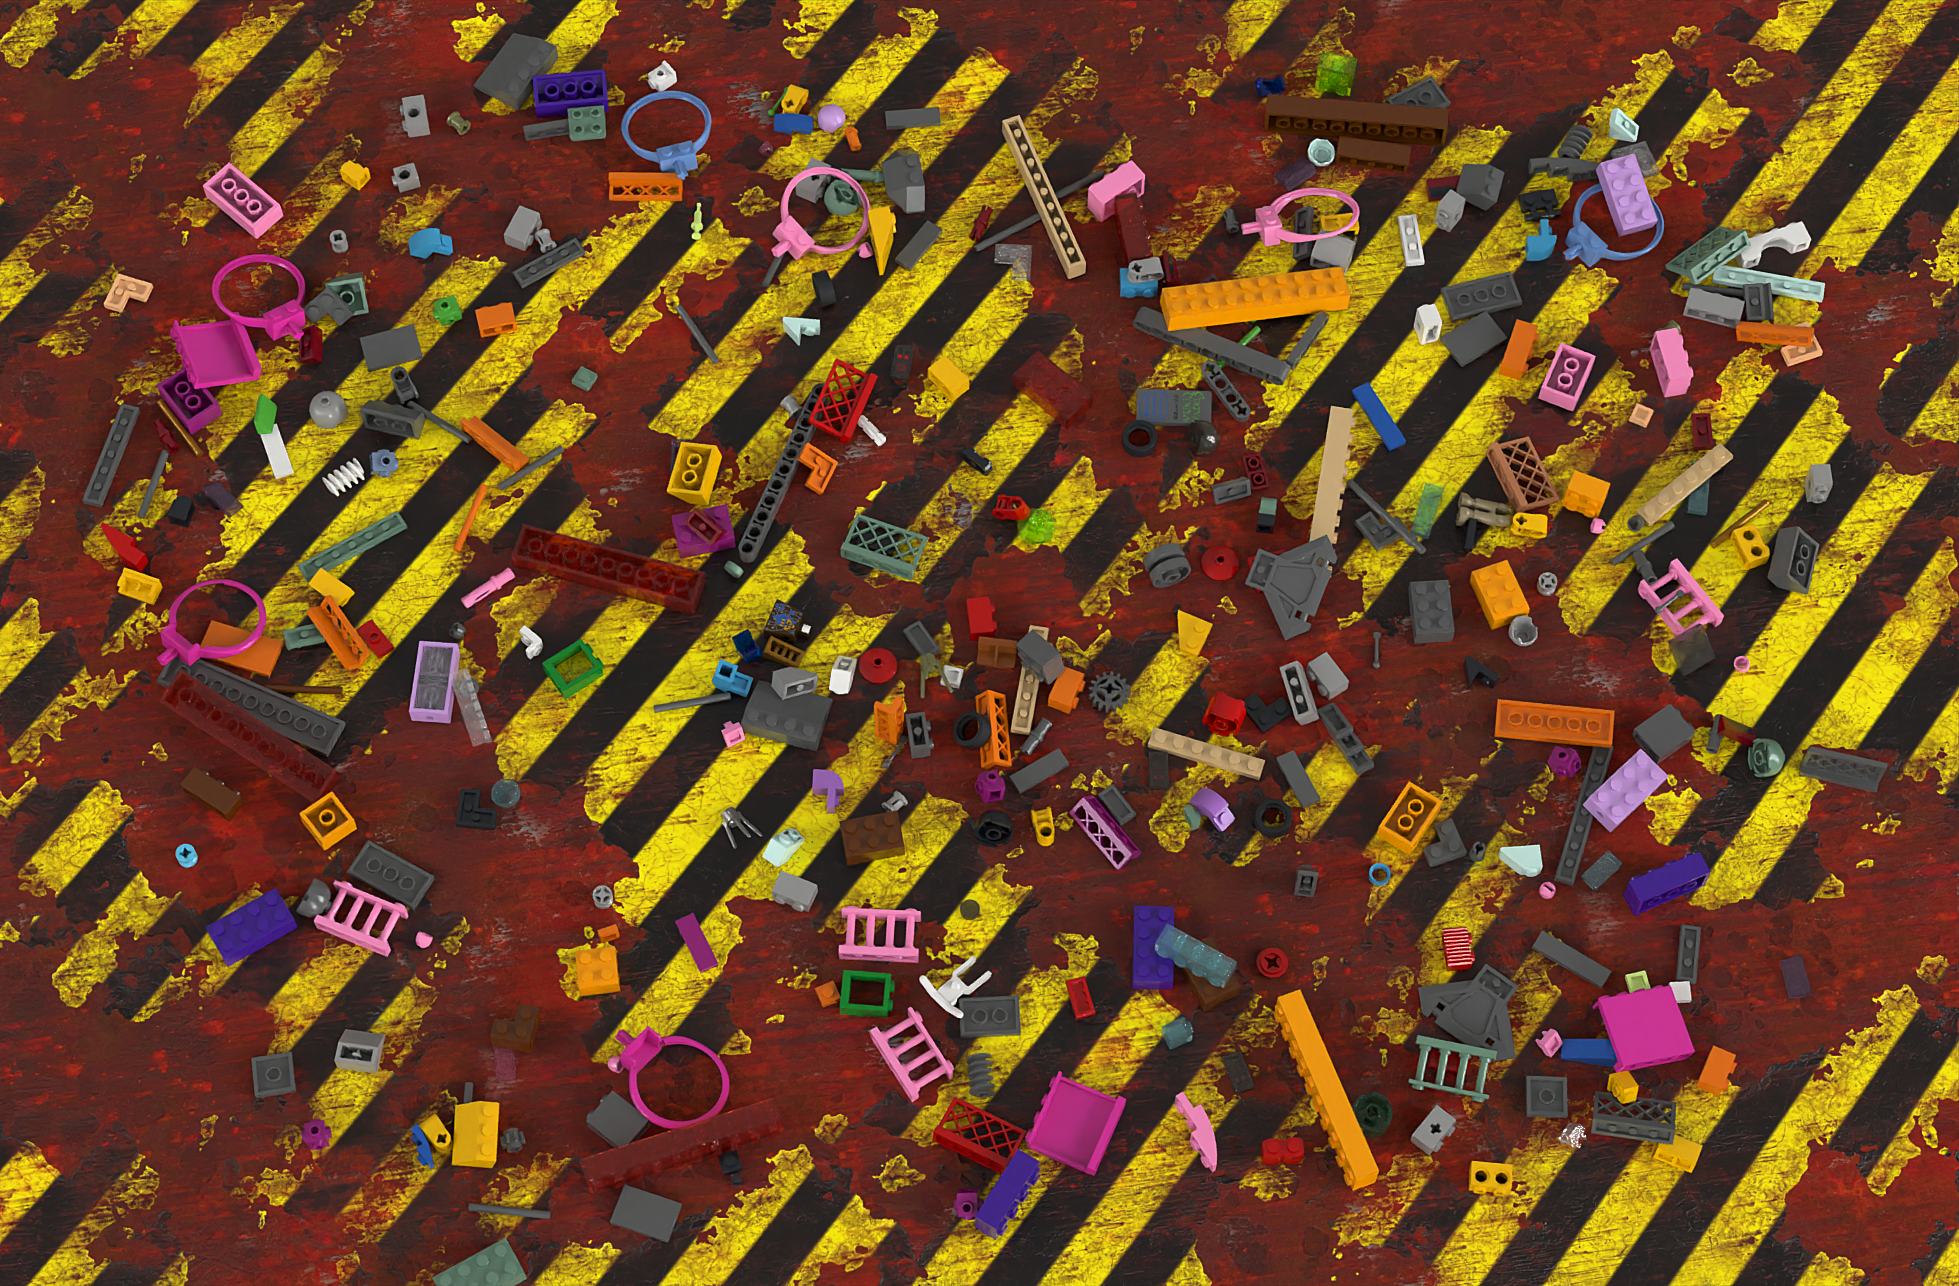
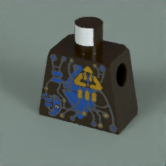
[764,599,812,643]

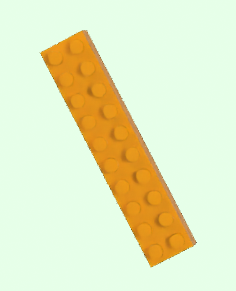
[1160,267,1350,331]
[1273,989,1379,1191]

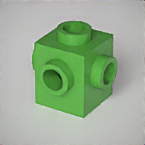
[432,295,463,326]

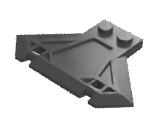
[1245,535,1337,640]
[1418,964,1519,1062]

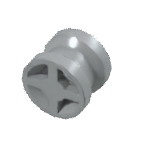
[1537,572,1557,596]
[592,885,613,909]

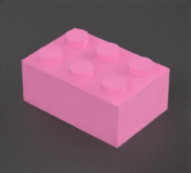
[1087,160,1145,222]
[1650,328,1693,398]
[1538,343,1596,411]

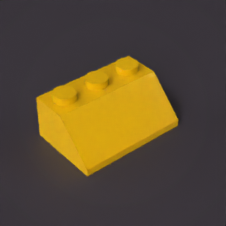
[667,442,722,506]
[452,1101,499,1168]

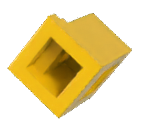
[340,160,371,190]
[1607,1070,1639,1104]

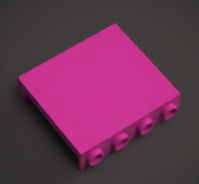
[170,312,261,389]
[1593,985,1695,1073]
[1025,1071,1126,1176]

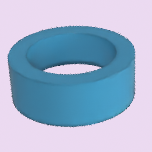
[1368,863,1391,886]

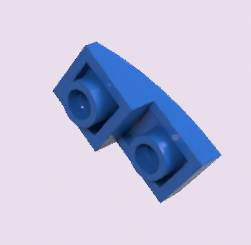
[774,113,813,135]
[411,1124,434,1169]

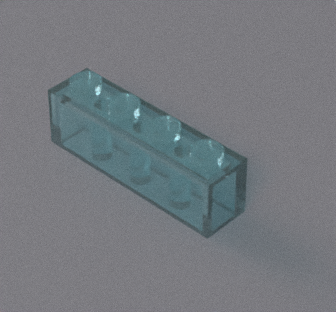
[1154,924,1237,988]

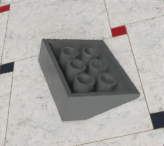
[474,33,558,111]
[741,680,833,751]

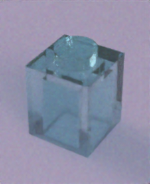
[1161,1017,1194,1050]

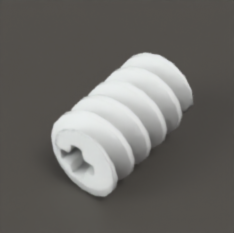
[322,458,364,496]

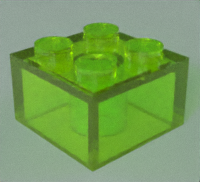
[1315,51,1358,96]

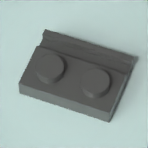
[1743,283,1774,322]

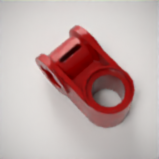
[992,495,1030,520]

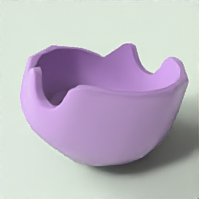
[817,104,846,133]

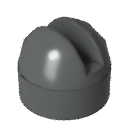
[1627,515,1644,532]
[449,622,466,639]

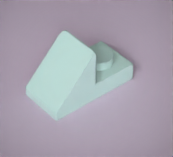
[1608,108,1639,142]
[783,317,820,346]

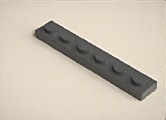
[82,403,140,508]

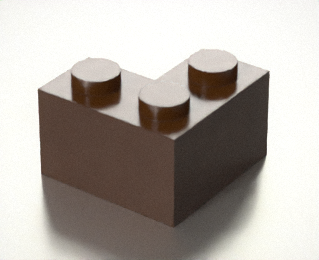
[490,1004,541,1053]

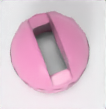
[857,242,873,258]
[1590,518,1606,534]
[1734,656,1750,673]
[1539,882,1556,899]
[416,932,433,948]
[607,1056,624,1073]

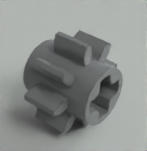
[500,1128,526,1153]

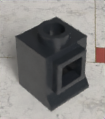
[167,496,196,528]

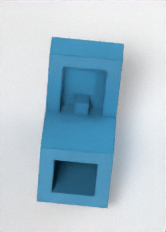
[1525,219,1557,261]
[408,228,453,259]
[712,659,753,697]

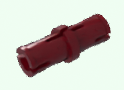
[969,205,993,242]
[152,418,180,454]

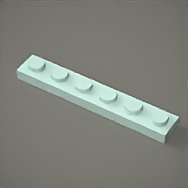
[1712,265,1825,303]

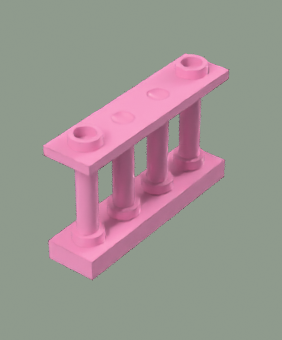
[1638,558,1724,647]
[314,880,409,957]
[839,906,921,963]
[870,1007,954,1102]

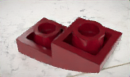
[1242,453,1269,491]

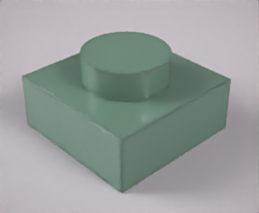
[572,366,598,392]
[1183,804,1201,831]

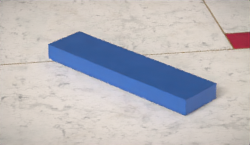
[1352,382,1406,451]

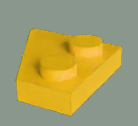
[1177,610,1212,659]

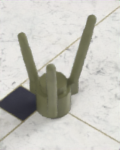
[920,653,953,698]

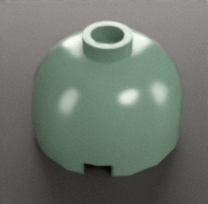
[824,180,861,216]
[1748,738,1785,777]

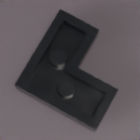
[1243,693,1293,734]
[455,788,498,831]

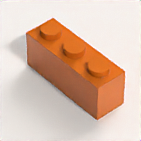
[1499,319,1540,380]

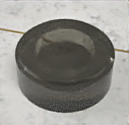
[960,899,980,920]

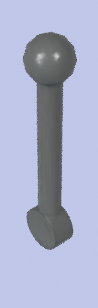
[1655,590,1684,614]
[1372,632,1381,669]
[883,735,908,768]

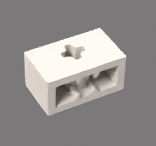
[1414,304,1442,345]

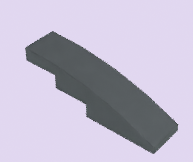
[1528,157,1599,182]
[1317,702,1374,775]

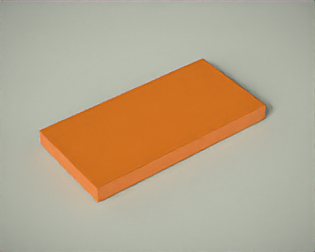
[200,621,284,678]

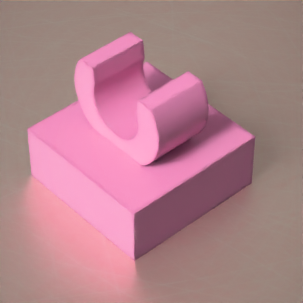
[721,721,745,748]
[1536,1029,1563,1057]

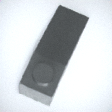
[1294,865,1319,897]

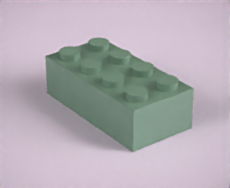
[432,1238,527,1286]

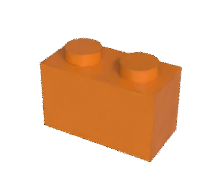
[475,302,518,338]
[1048,666,1086,714]
[1696,1045,1737,1096]

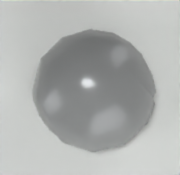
[1509,615,1538,647]

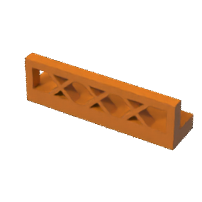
[609,172,683,201]
[1736,321,1814,347]
[460,415,530,473]
[307,595,371,670]
[975,690,1012,769]
[874,695,905,745]

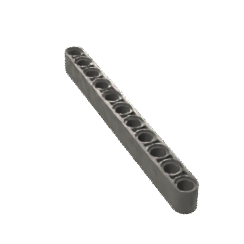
[739,383,830,563]

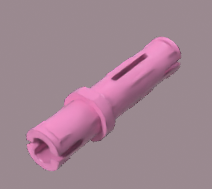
[461,567,515,609]

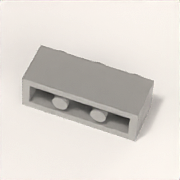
[1683,288,1745,329]
[1280,661,1320,725]

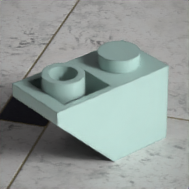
[762,828,805,867]

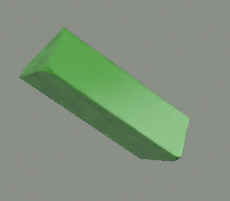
[254,394,277,434]

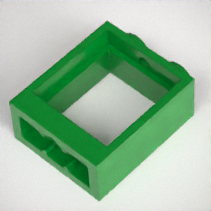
[542,639,604,699]
[840,970,895,1018]

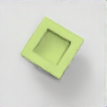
[1625,971,1651,993]

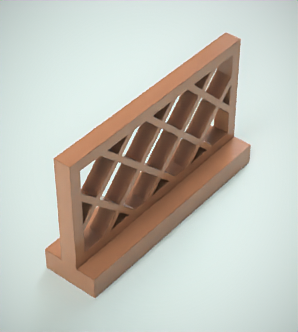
[1486,436,1559,514]

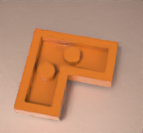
[797,442,838,495]

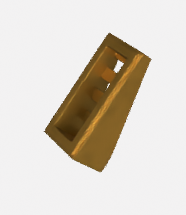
[761,636,805,669]

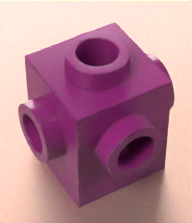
[1547,746,1581,777]
[975,770,1005,803]
[301,1119,332,1150]
[954,1188,984,1220]

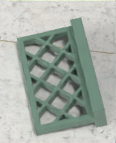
[1665,226,1751,285]
[841,514,928,581]

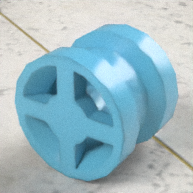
[175,844,198,868]

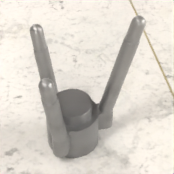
[721,807,763,849]

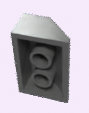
[360,400,425,440]
[1768,526,1819,594]

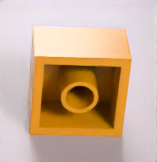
[1562,470,1611,518]
[299,791,357,851]
[575,946,620,996]

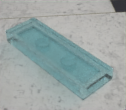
[1687,460,1710,515]
[1410,483,1444,539]

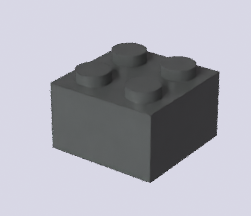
[1016,629,1065,685]

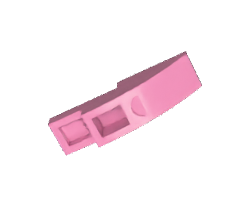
[1174,1092,1217,1172]

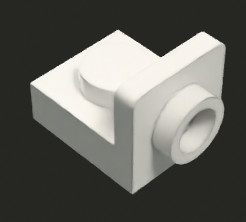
[519,625,544,659]

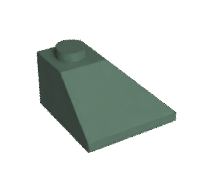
[325,272,369,319]

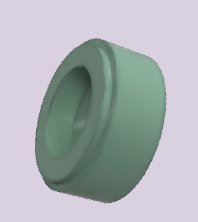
[724,561,743,578]

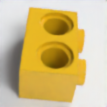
[1730,523,1770,570]
[1469,1161,1513,1196]

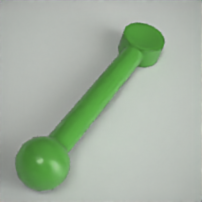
[768,87,788,116]

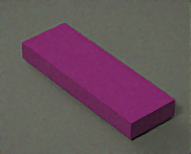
[675,913,718,974]

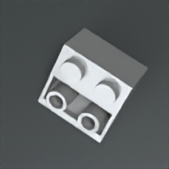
[1310,229,1355,276]
[334,1029,385,1074]

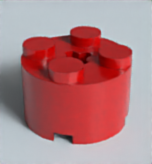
[1202,692,1246,737]

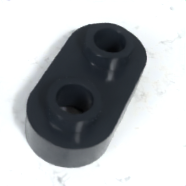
[959,447,993,476]

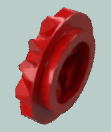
[1256,948,1288,979]

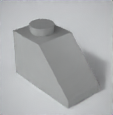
[771,667,818,700]

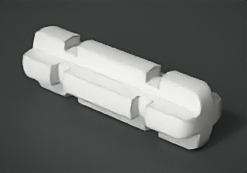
[857,415,886,446]

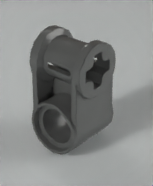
[390,366,419,404]

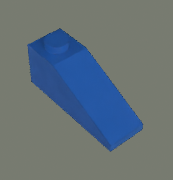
[1560,1039,1618,1068]

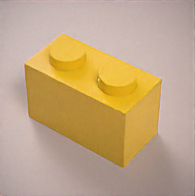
[928,355,970,402]

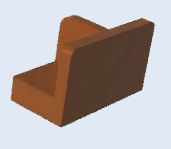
[977,636,1017,670]

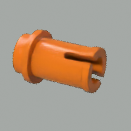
[844,127,862,151]

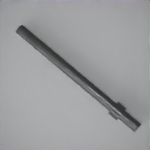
[1346,479,1426,554]

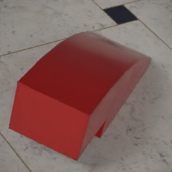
[101,522,149,573]

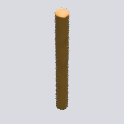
[157,399,204,457]
[1710,499,1770,548]

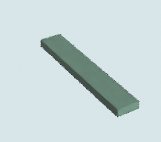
[297,511,407,583]

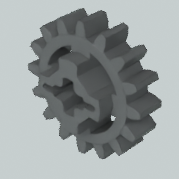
[1088,671,1130,713]

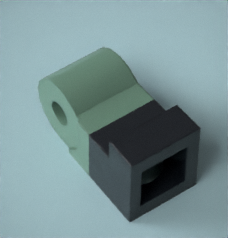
[1256,497,1277,534]

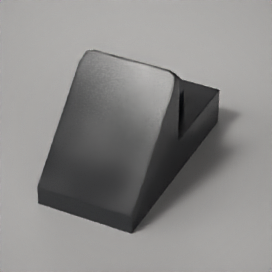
[1463,655,1500,689]

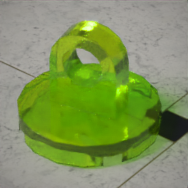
[1017,508,1055,545]

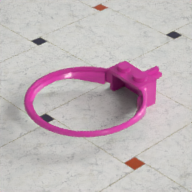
[212,254,305,340]
[157,579,266,666]
[615,1026,729,1130]

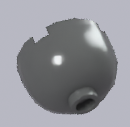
[296,877,333,918]

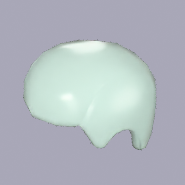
[1307,138,1335,166]

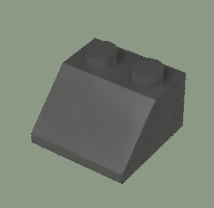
[1456,164,1504,211]

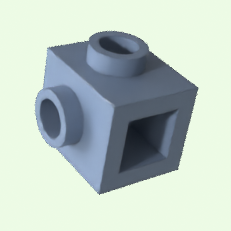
[369,449,398,478]

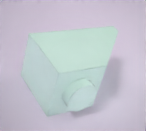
[1498,845,1543,877]

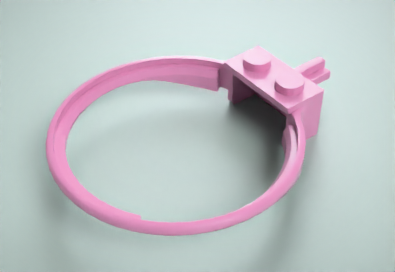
[771,167,871,261]
[1241,188,1360,246]

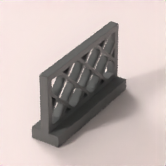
[1799,746,1888,792]
[1591,1091,1676,1145]

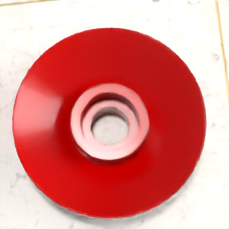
[1201,546,1239,581]
[859,648,897,684]

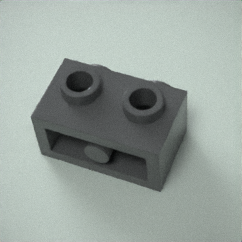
[905,712,934,759]

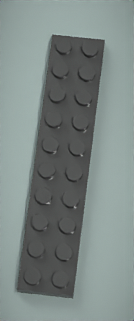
[156,656,346,757]

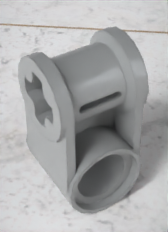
[1127,257,1164,284]

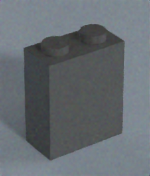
[1632,704,1695,764]
[586,1090,651,1156]

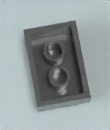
[1408,580,1455,644]

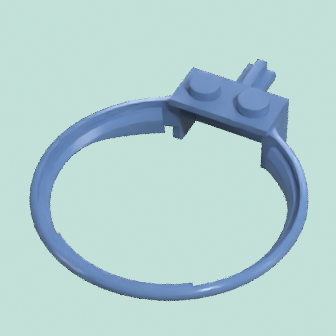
[621,91,711,180]
[1563,183,1664,267]

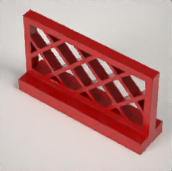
[807,358,878,444]
[932,1097,1027,1174]

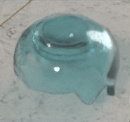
[491,779,521,808]

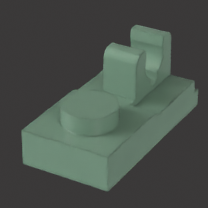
[282,624,325,651]

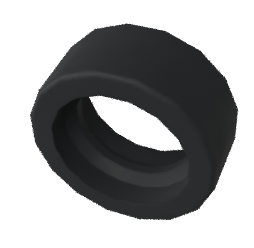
[812,270,836,307]
[1122,420,1157,457]
[953,711,991,750]
[1255,799,1292,838]

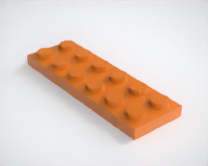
[1494,699,1614,748]

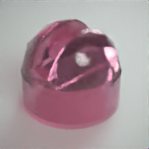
[757,140,773,156]

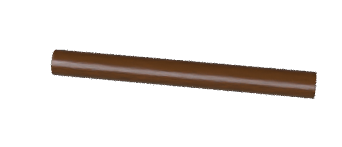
[265,684,343,695]

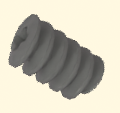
[1557,125,1593,159]
[966,1053,995,1098]

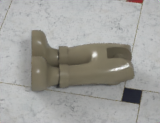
[1456,492,1512,527]

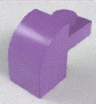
[812,769,844,814]
[1189,787,1235,832]

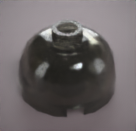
[1187,420,1221,457]

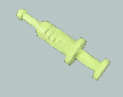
[691,203,703,240]

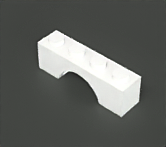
[1735,221,1811,269]

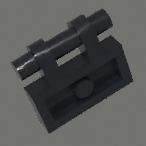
[1518,189,1561,223]

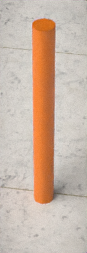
[453,484,488,552]

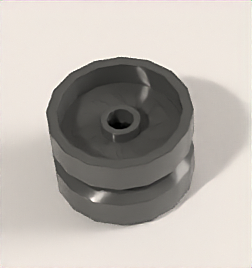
[1143,543,1191,588]

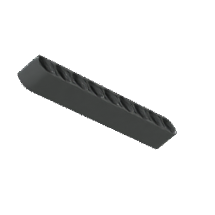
[1132,307,1291,385]

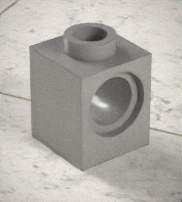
[391,163,421,193]

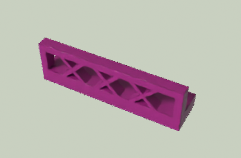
[1069,795,1142,870]

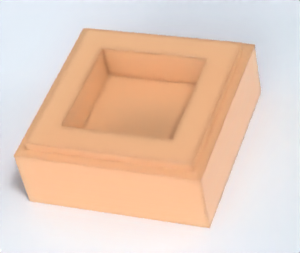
[1629,403,1654,428]

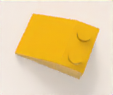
[867,206,896,275]

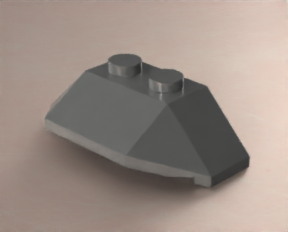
[881,149,925,214]

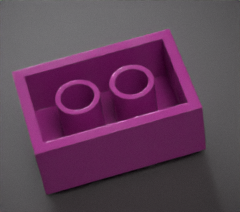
[156,368,223,435]
[671,504,736,559]

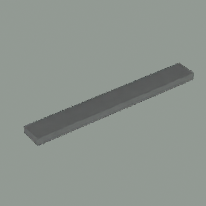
[1554,746,1614,886]

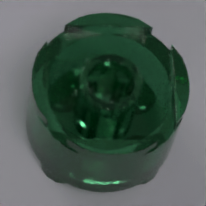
[1352,1092,1393,1139]

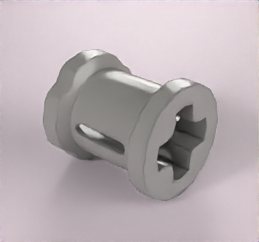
[534,229,556,253]
[330,230,348,253]
[780,395,803,420]
[882,791,908,812]

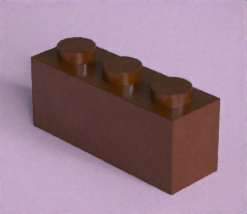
[180,767,244,822]

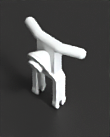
[919,956,992,1018]

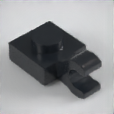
[717,1149,743,1187]

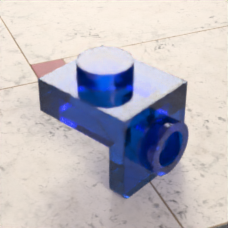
[1255,74,1286,98]
[732,629,763,663]

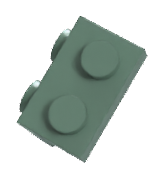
[568,105,606,141]

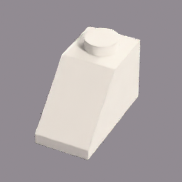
[829,655,857,694]

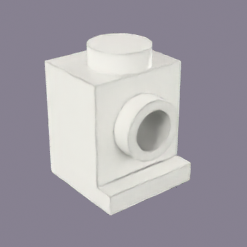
[648,60,677,92]

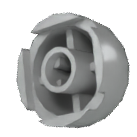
[309,391,348,429]

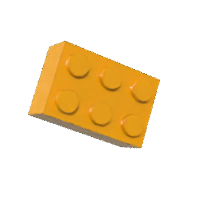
[1469,560,1530,630]
[1377,781,1443,855]

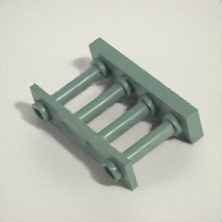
[1408,1035,1497,1103]

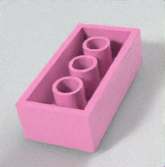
[203,162,283,239]

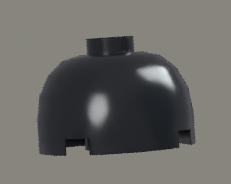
[974,810,1013,848]

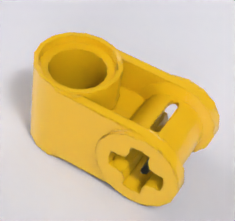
[781,84,809,114]
[1510,512,1548,539]
[1030,806,1054,846]
[418,1113,453,1154]

